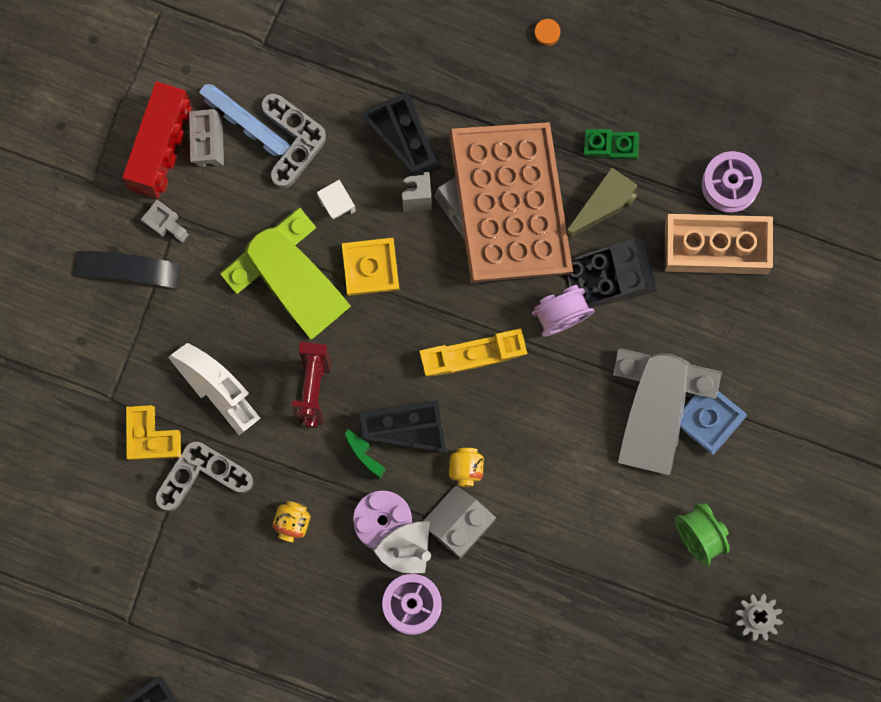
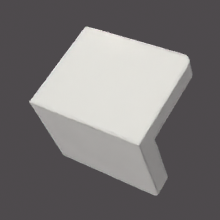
[317,180,356,219]

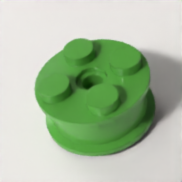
[675,503,730,567]

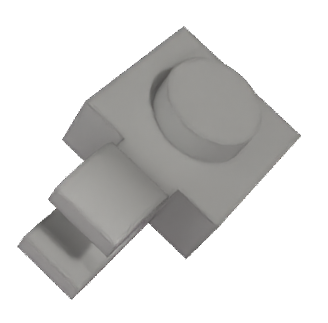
[141,200,189,243]

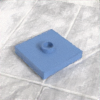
[680,391,747,455]

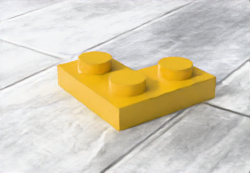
[126,405,181,460]

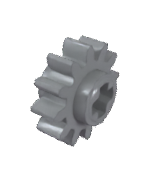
[735,594,783,641]

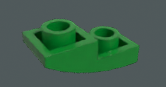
[584,129,640,160]

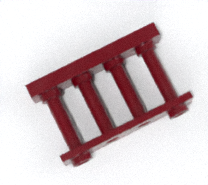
[292,342,332,428]

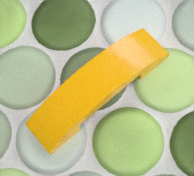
[419,329,527,377]

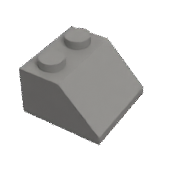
[424,485,496,560]

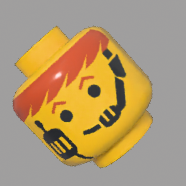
[449,448,484,487]
[272,501,311,542]

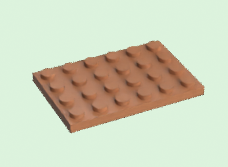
[449,122,573,283]

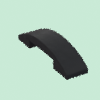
[74,251,181,290]

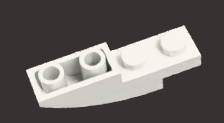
[168,343,260,435]

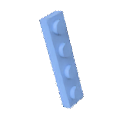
[199,84,291,156]

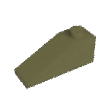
[567,168,638,238]

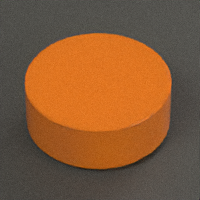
[535,19,560,46]

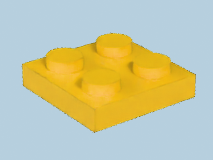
[342,238,399,296]

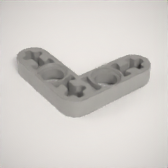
[262,94,326,189]
[156,442,253,511]

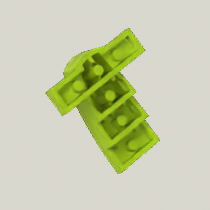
[219,207,351,340]

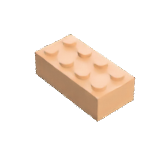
[665,214,773,274]

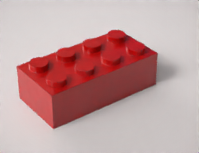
[122,81,193,199]

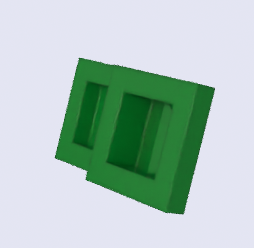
[345,430,386,480]

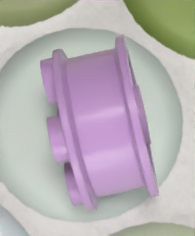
[702,151,762,213]
[532,285,595,337]
[353,491,412,549]
[382,574,441,635]

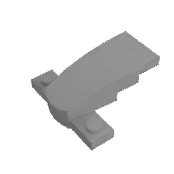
[613,348,722,475]

